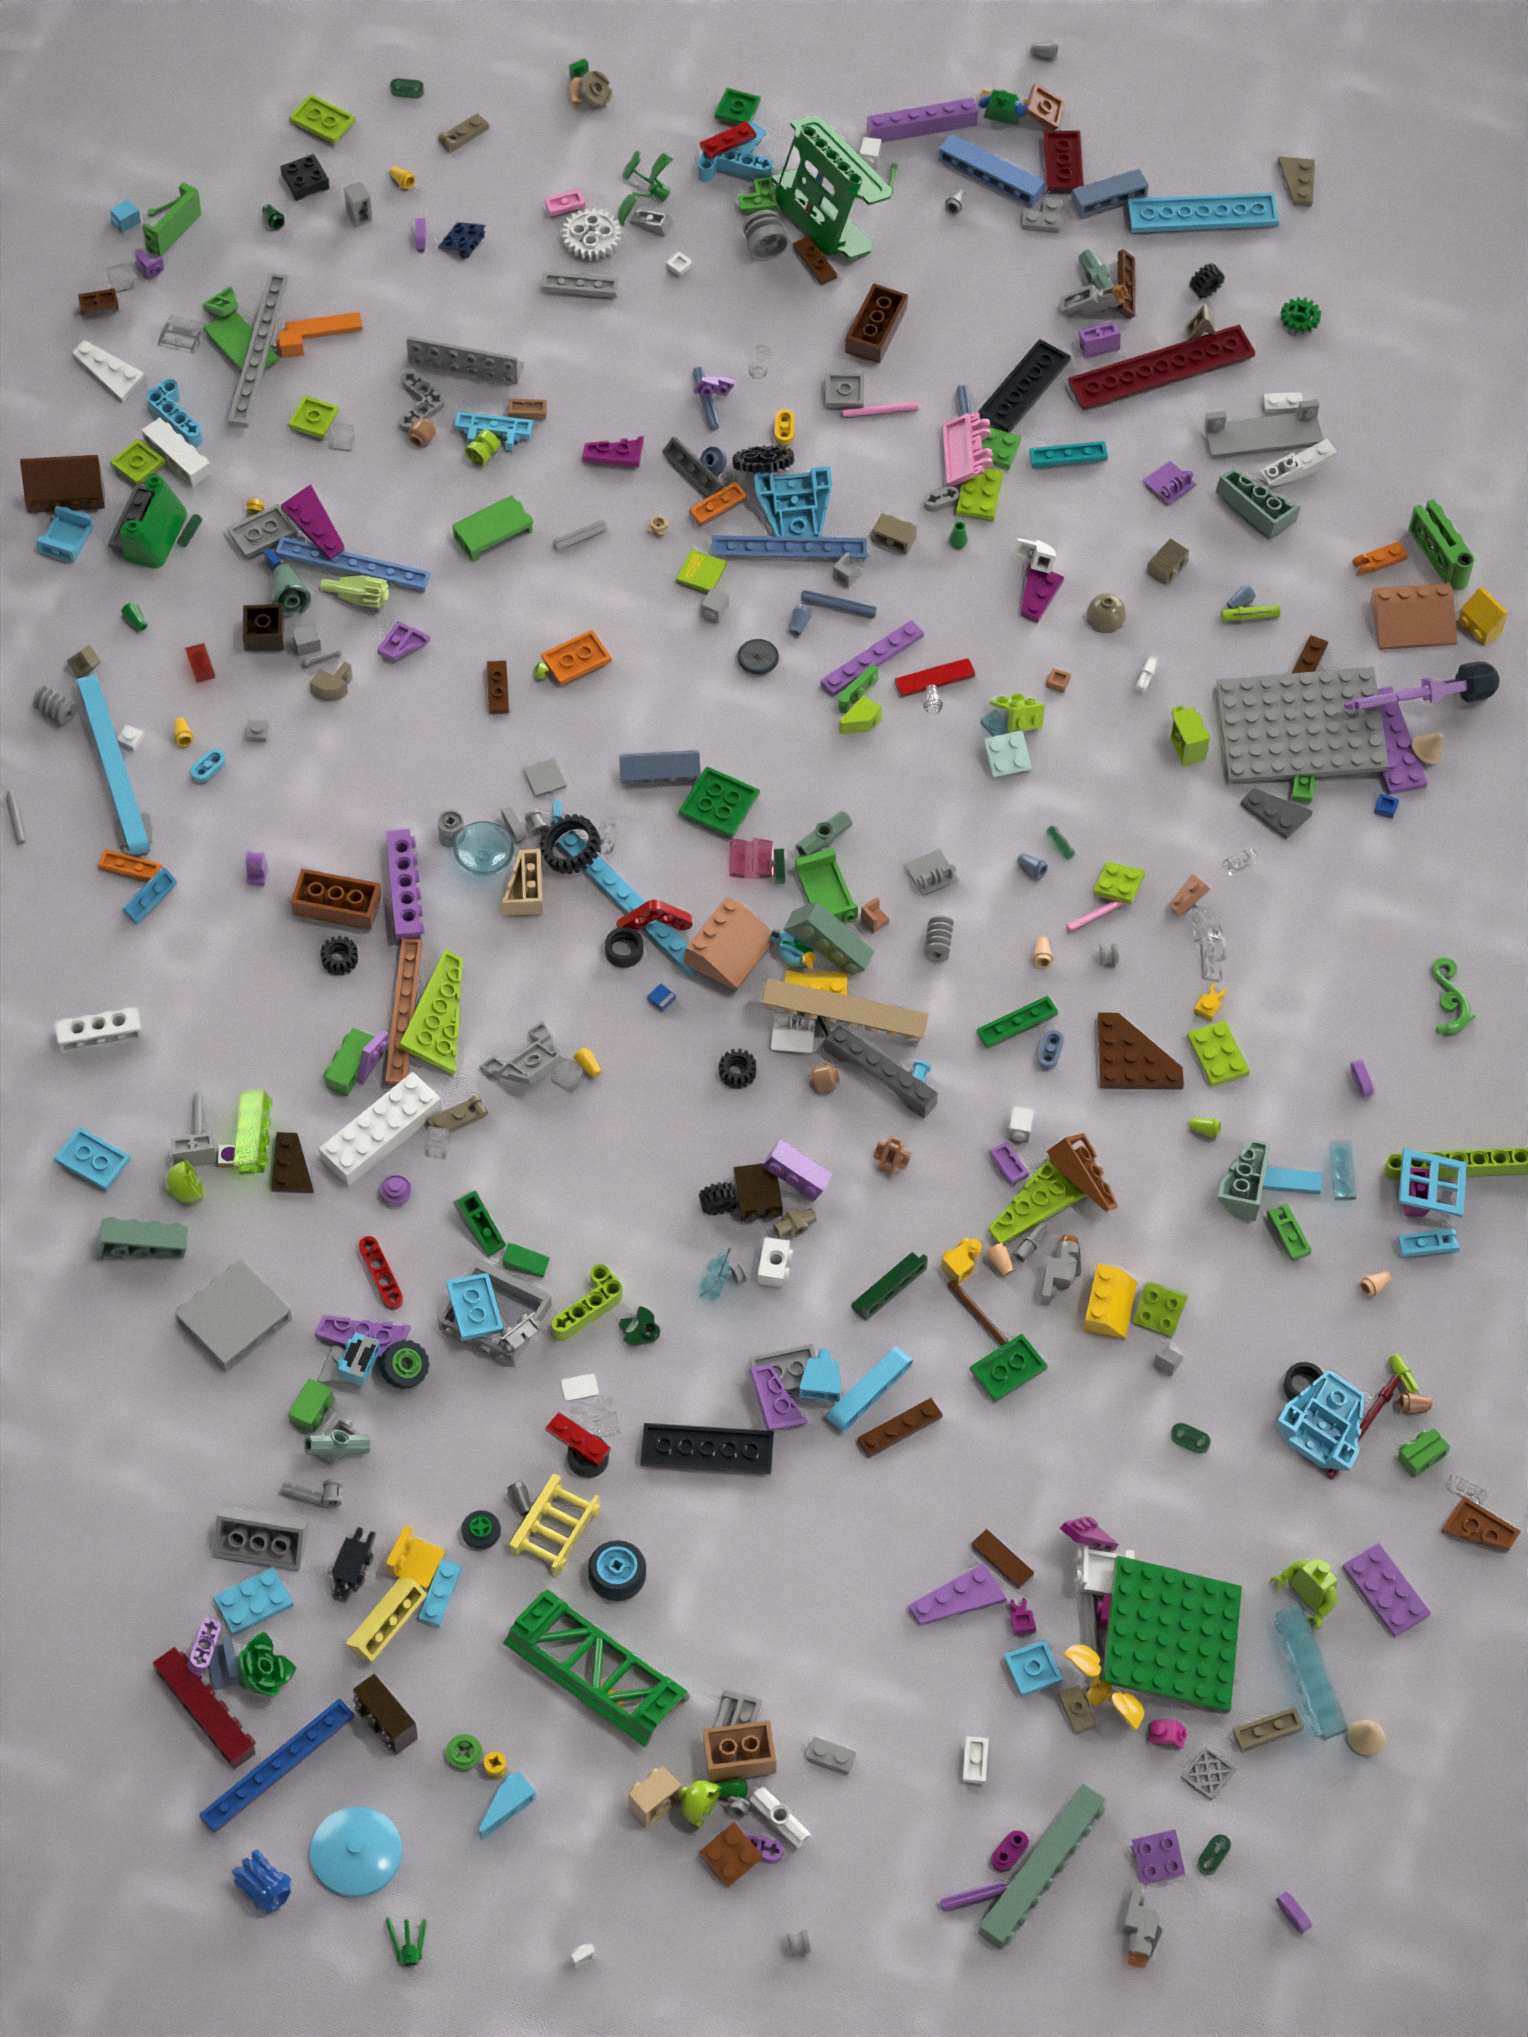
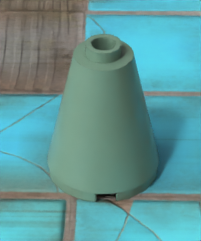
[272,564,311,617]

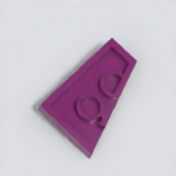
[582,436,644,468]
[1059,1517,1119,1551]

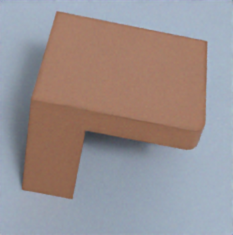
[861,897,889,933]

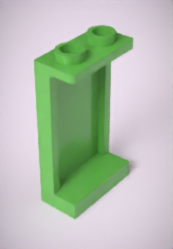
[142,182,202,257]
[452,495,534,562]
[795,848,858,922]

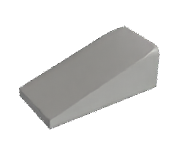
[630,209,673,236]

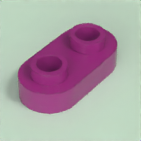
[991,1830,1029,1872]

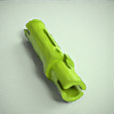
[1220,605,1281,622]

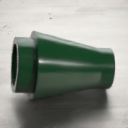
[262,204,285,230]

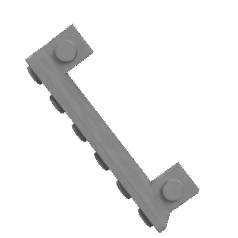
[406,336,524,384]
[1204,399,1324,457]

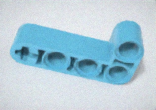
[698,149,773,182]
[146,379,203,447]

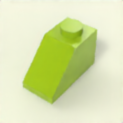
[839,695,883,734]

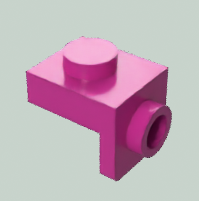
[1097,1594,1111,1630]
[1149,1719,1187,1749]

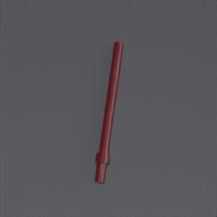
[1326,1376,1400,1480]

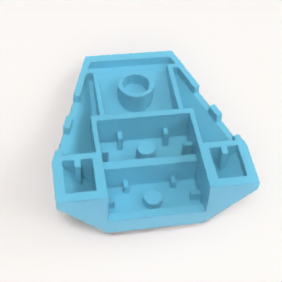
[753,466,832,537]
[1277,1370,1365,1471]

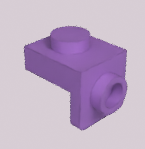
[135,250,164,279]

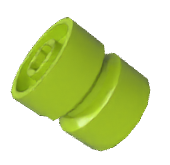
[465,430,501,466]

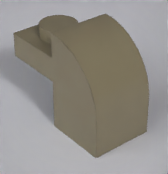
[309,661,353,701]

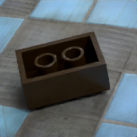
[352,1673,418,1755]

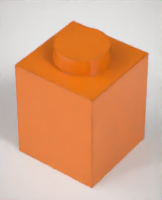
[276,329,304,358]

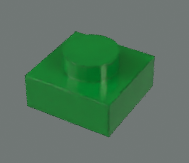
[569,58,589,80]

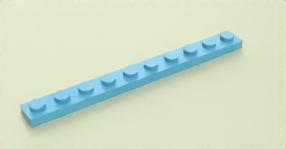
[557,830,697,976]

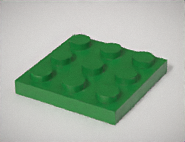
[679,766,760,839]

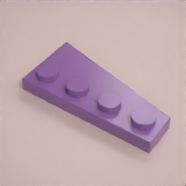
[314,1315,411,1360]
[908,1563,1007,1626]

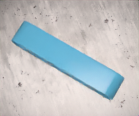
[826,1347,913,1432]

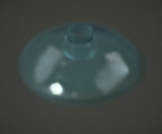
[453,821,514,876]

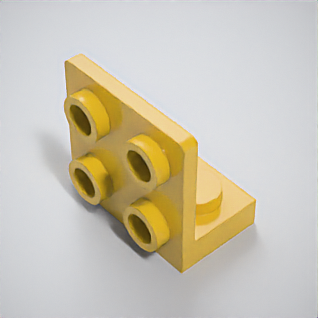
[386,1525,445,1589]

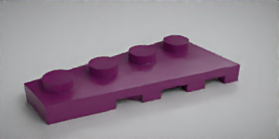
[281,484,345,560]

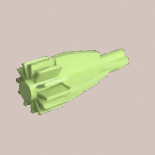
[319,576,389,608]

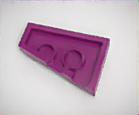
[1021,563,1064,623]

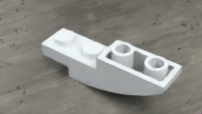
[1260,438,1337,486]

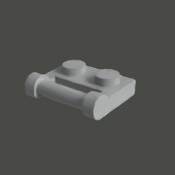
[712,1690,762,1728]

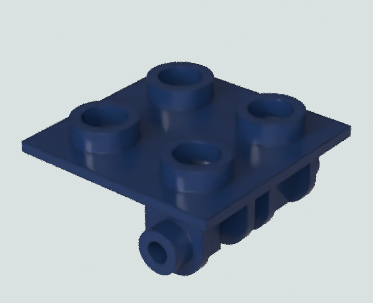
[438,222,486,259]

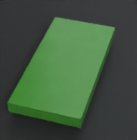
[204,310,278,372]

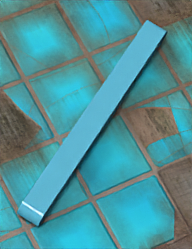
[77,674,151,856]

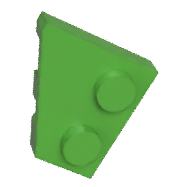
[202,286,239,317]

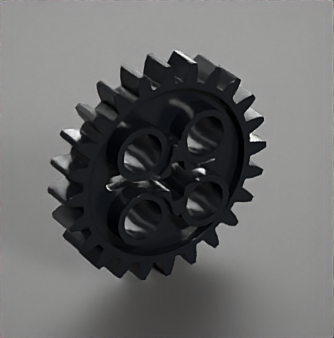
[732,445,795,474]

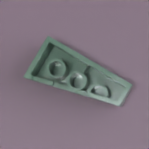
[1215,468,1301,539]
[96,1217,188,1260]

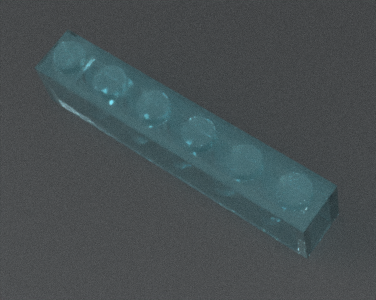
[1274,1603,1349,1741]

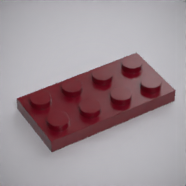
[1043,130,1084,192]

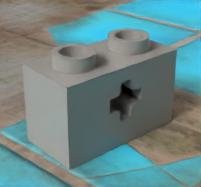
[344,181,373,227]

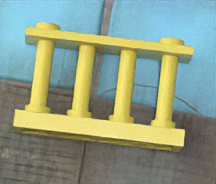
[509,1473,601,1577]

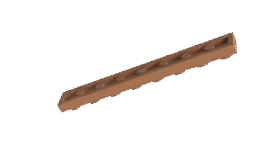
[385,938,423,1086]

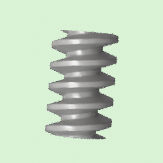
[32,685,77,725]
[924,915,954,962]

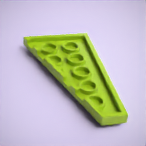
[398,949,463,1075]
[988,1135,1087,1245]

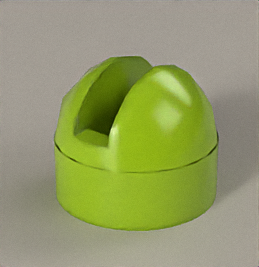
[533,662,549,679]

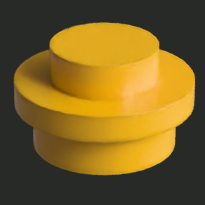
[246,498,265,514]

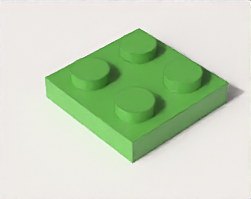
[981,427,1021,470]

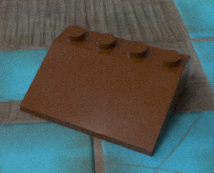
[20,455,105,513]

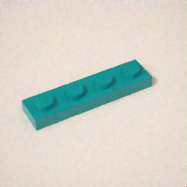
[1029,441,1108,468]

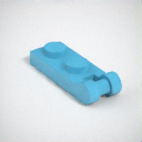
[1398,1229,1460,1258]

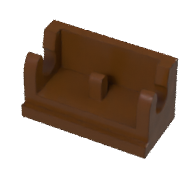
[78,288,119,316]

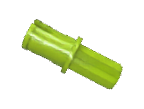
[1387,1353,1419,1394]

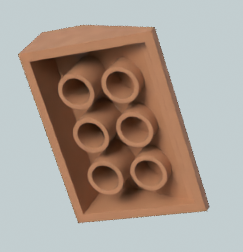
[1370,583,1457,650]
[684,897,774,991]

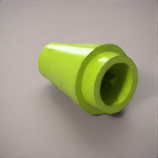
[1189,1118,1221,1138]

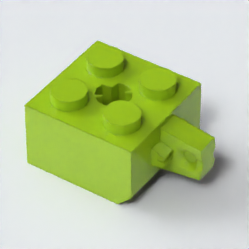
[1170,705,1211,767]

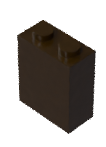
[733,1163,783,1222]

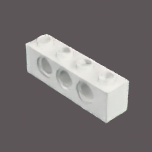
[55,1007,143,1053]

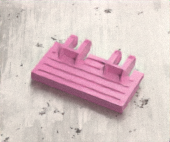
[943,412,993,487]

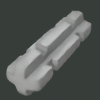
[281,1482,324,1505]

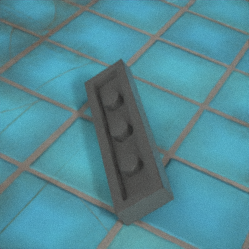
[662,437,725,497]
[108,484,152,552]

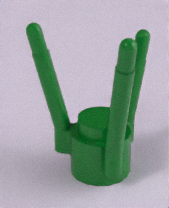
[386,1917,427,1966]

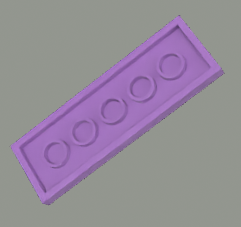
[1378,686,1428,795]

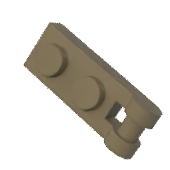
[438,113,489,152]
[427,1095,489,1139]

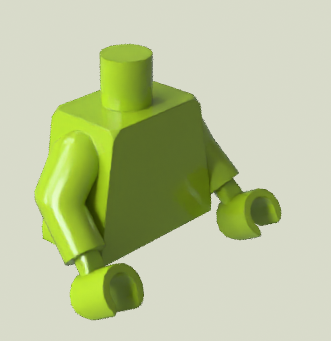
[1269,1558,1338,1629]

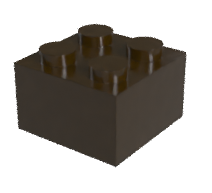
[243,604,284,651]

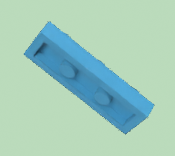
[121,867,178,924]

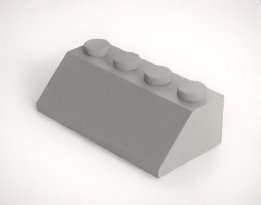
[213,1506,309,1570]

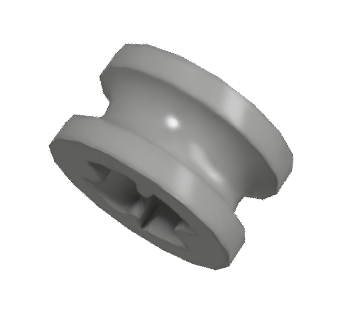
[730,1263,748,1284]

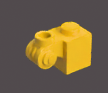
[941,1237,982,1285]

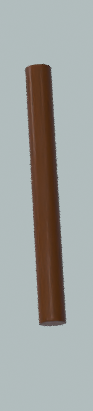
[948,1280,1008,1346]

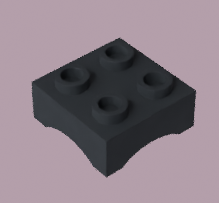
[280,154,330,201]

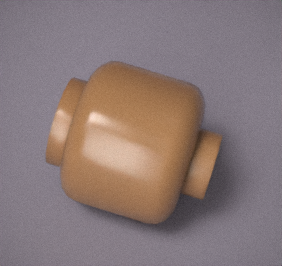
[408,418,436,447]
[808,1063,840,1093]

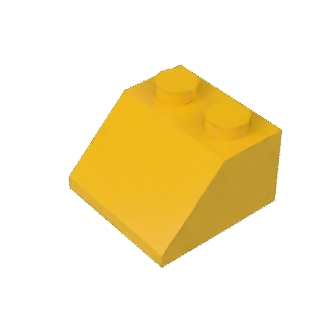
[1458,586,1508,646]

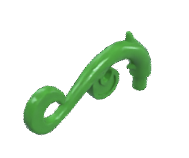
[1432,957,1476,1035]

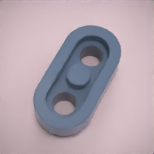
[1037,1030,1064,1069]

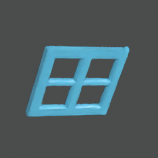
[1399,1148,1467,1218]

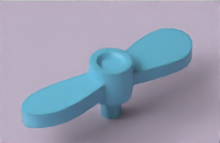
[553,800,562,823]

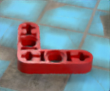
[616,900,693,931]

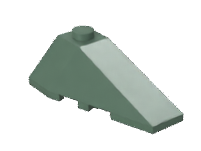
[1217,1139,1271,1221]

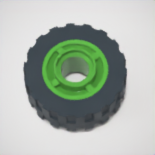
[379,1340,430,1390]

